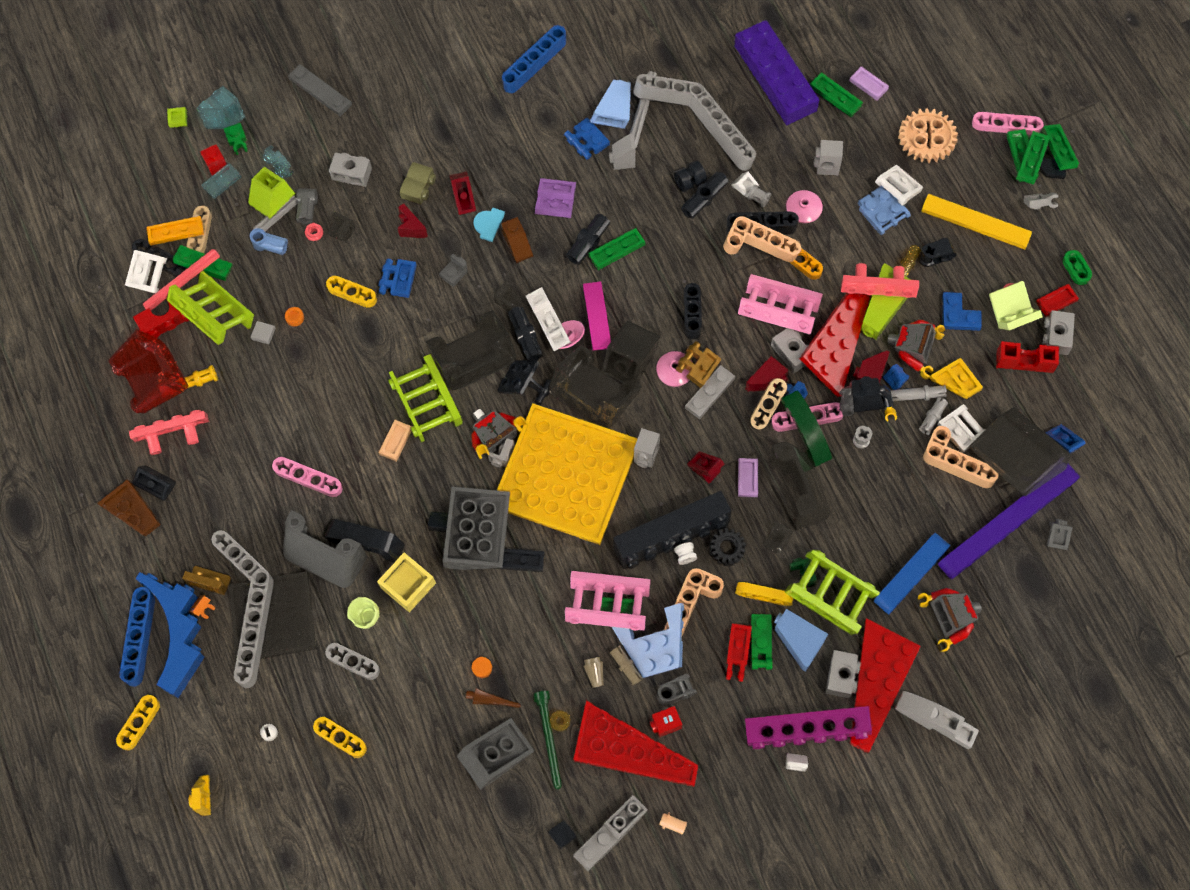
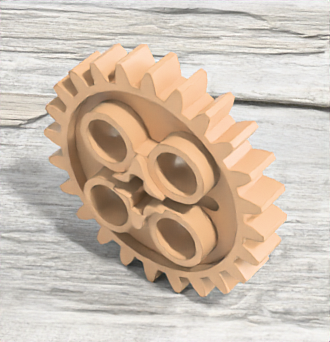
[898,108,958,163]

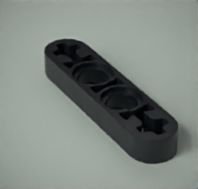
[132,239,194,280]

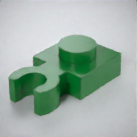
[223,123,248,155]

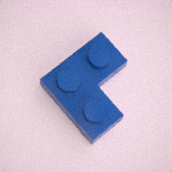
[942,292,982,331]

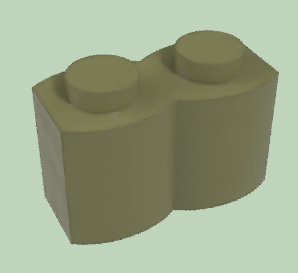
[400,162,436,205]

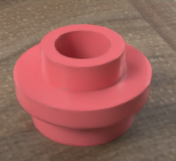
[305,223,323,241]

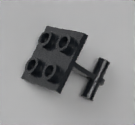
[497,360,553,405]

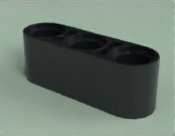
[684,283,702,340]

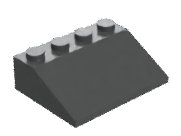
[443,487,510,570]

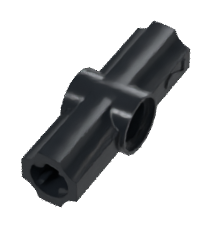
[681,171,729,219]
[566,214,610,265]
[508,307,543,361]

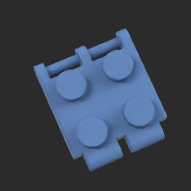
[858,186,911,235]

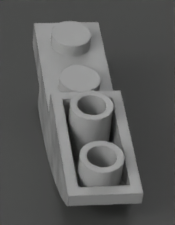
[895,691,979,749]
[573,795,648,871]

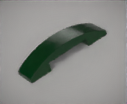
[781,390,832,467]

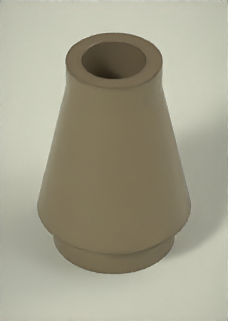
[584,657,604,688]

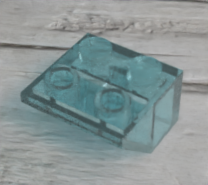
[197,86,245,129]

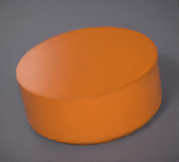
[285,307,304,326]
[472,657,492,678]

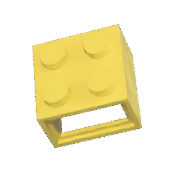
[377,553,436,613]

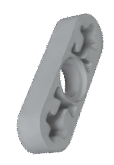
[325,643,380,680]

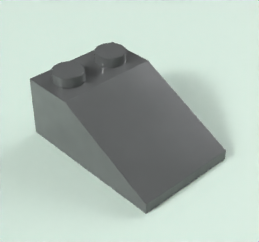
[457,718,534,790]

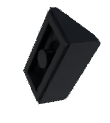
[132,465,176,501]

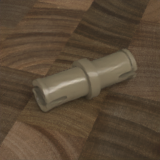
[610,646,643,686]

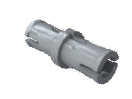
[919,397,948,435]

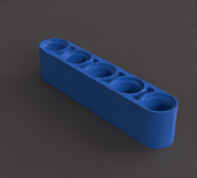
[502,25,566,93]
[873,533,951,615]
[120,587,155,687]

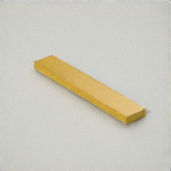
[921,194,1032,250]

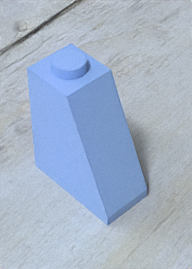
[590,80,630,128]

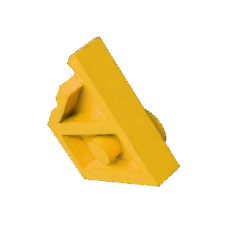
[930,358,983,399]
[189,775,211,816]

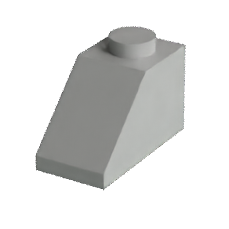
[609,133,635,170]

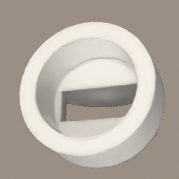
[260,724,278,741]

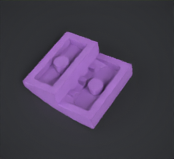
[535,178,576,218]

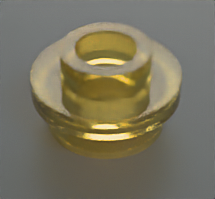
[550,711,570,731]

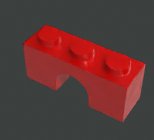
[133,299,190,342]
[996,341,1059,373]

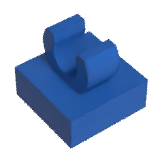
[883,364,909,390]
[786,381,808,399]

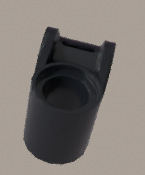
[919,237,957,267]

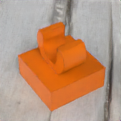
[189,595,215,619]

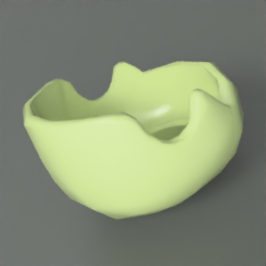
[347,597,379,629]

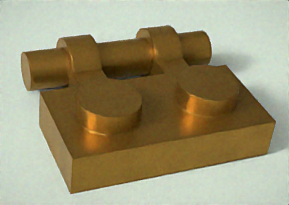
[676,341,721,388]

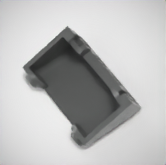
[283,510,368,588]

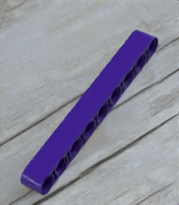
[937,462,1081,580]

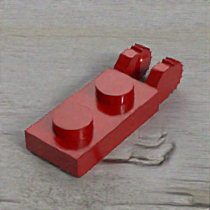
[726,623,752,682]

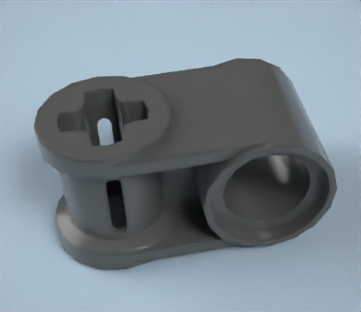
[657,674,697,706]

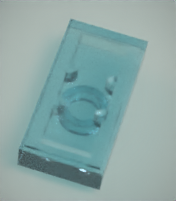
[202,163,241,199]

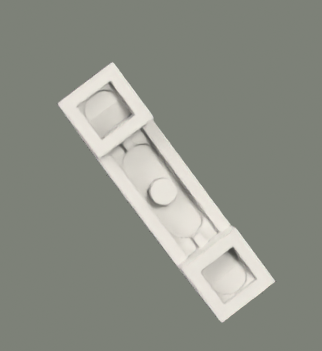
[526,287,571,351]

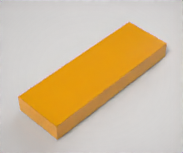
[147,216,204,246]

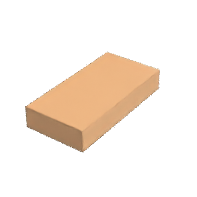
[379,420,412,462]

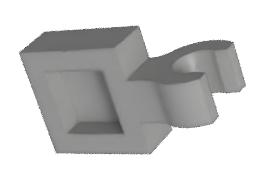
[1024,193,1058,209]

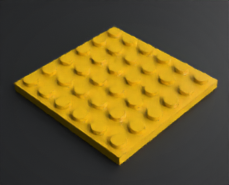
[497,403,637,545]

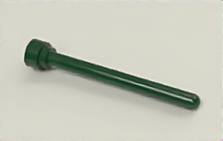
[533,691,562,790]

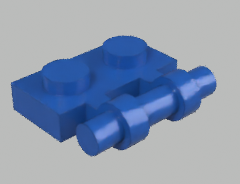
[564,118,610,160]
[378,259,417,298]

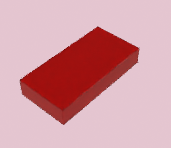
[1036,284,1079,317]

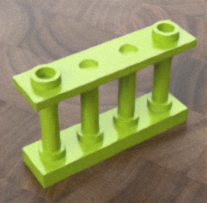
[167,271,254,345]
[388,354,463,442]
[785,550,880,635]

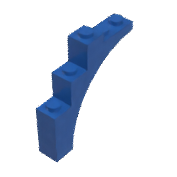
[136,572,204,698]

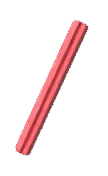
[143,249,220,310]

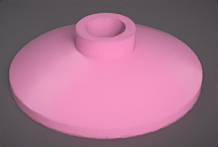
[786,190,823,223]
[559,320,585,349]
[656,351,693,387]

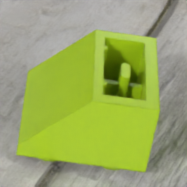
[248,167,295,219]

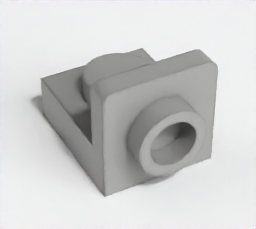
[488,438,515,468]

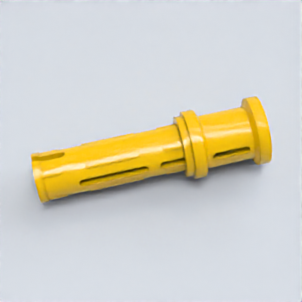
[159,365,218,397]

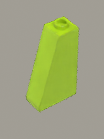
[861,263,911,340]

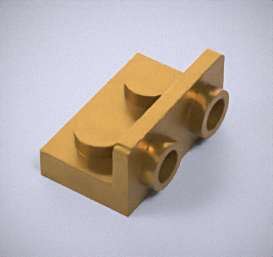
[182,566,231,596]

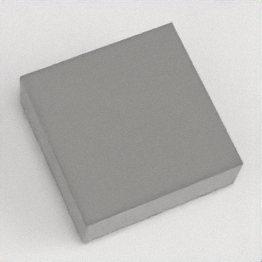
[251,321,276,344]

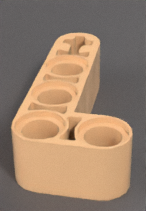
[723,217,801,262]
[923,426,999,488]
[664,568,724,635]

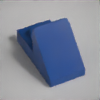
[1045,424,1086,459]

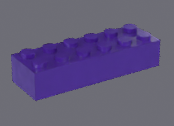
[734,20,819,126]

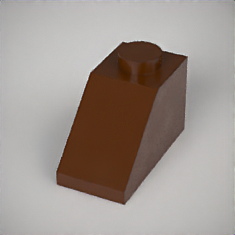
[501,217,533,263]

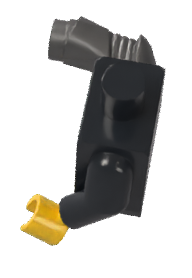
[839,376,897,422]

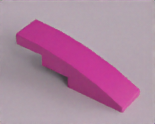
[583,282,612,351]

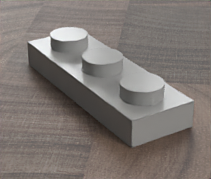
[685,365,735,419]

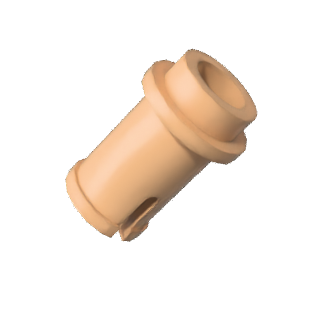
[659,813,687,835]

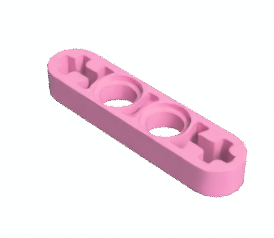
[972,112,1043,135]
[771,402,843,432]
[272,457,343,497]

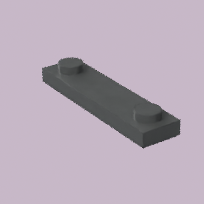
[288,64,352,116]

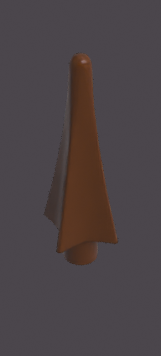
[465,688,521,708]

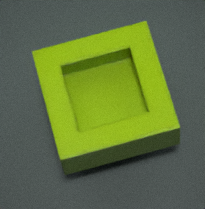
[167,107,187,128]

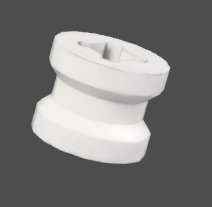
[674,542,697,565]

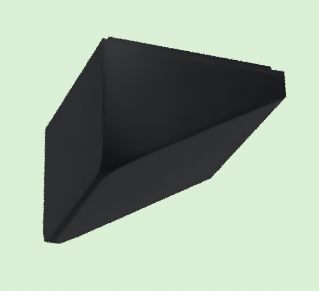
[428,512,448,532]
[548,820,577,850]

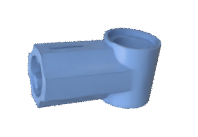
[250,228,288,255]

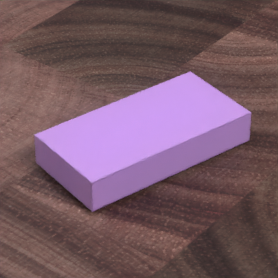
[850,67,889,101]
[738,458,758,497]

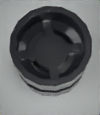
[673,160,707,192]

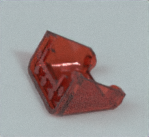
[108,329,188,414]

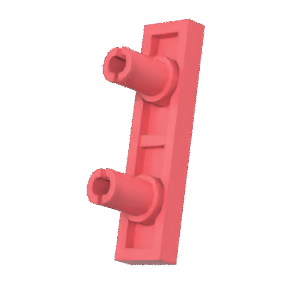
[841,263,919,298]
[129,410,209,455]

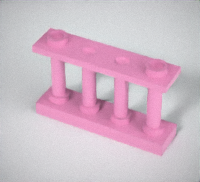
[738,274,823,334]
[565,571,650,630]

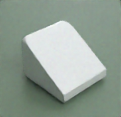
[731,172,759,197]
[785,753,808,772]

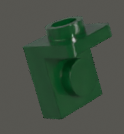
[789,557,817,587]

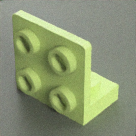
[989,281,1042,330]

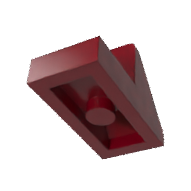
[398,203,428,238]
[687,451,724,483]

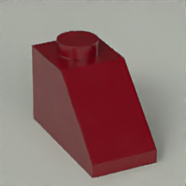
[449,171,476,215]
[853,350,890,382]
[745,356,789,391]

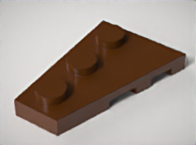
[97,479,161,536]

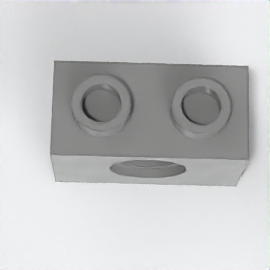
[814,140,843,176]
[329,153,372,187]
[1043,310,1075,355]
[771,328,808,374]
[634,428,660,468]
[825,650,861,698]

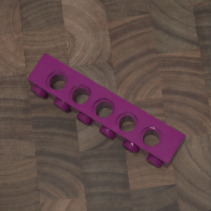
[745,706,872,749]

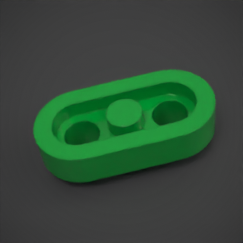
[1063,250,1092,285]

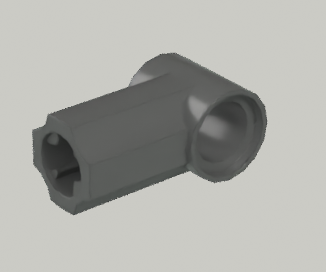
[296,188,318,224]

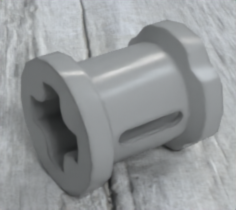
[748,185,771,208]
[853,426,872,449]

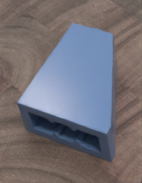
[774,609,828,672]

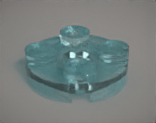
[262,145,294,178]

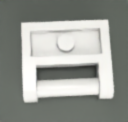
[875,165,923,206]
[125,250,167,293]
[937,404,989,453]

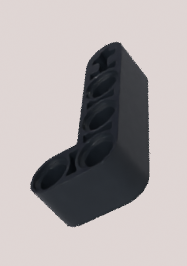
[726,211,799,251]
[325,519,405,563]

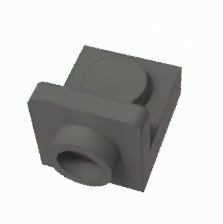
[439,254,468,287]
[1047,519,1073,550]

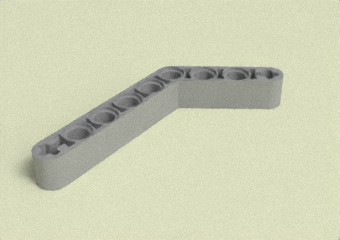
[633,74,756,171]
[211,530,274,688]

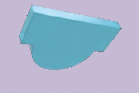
[474,208,505,242]

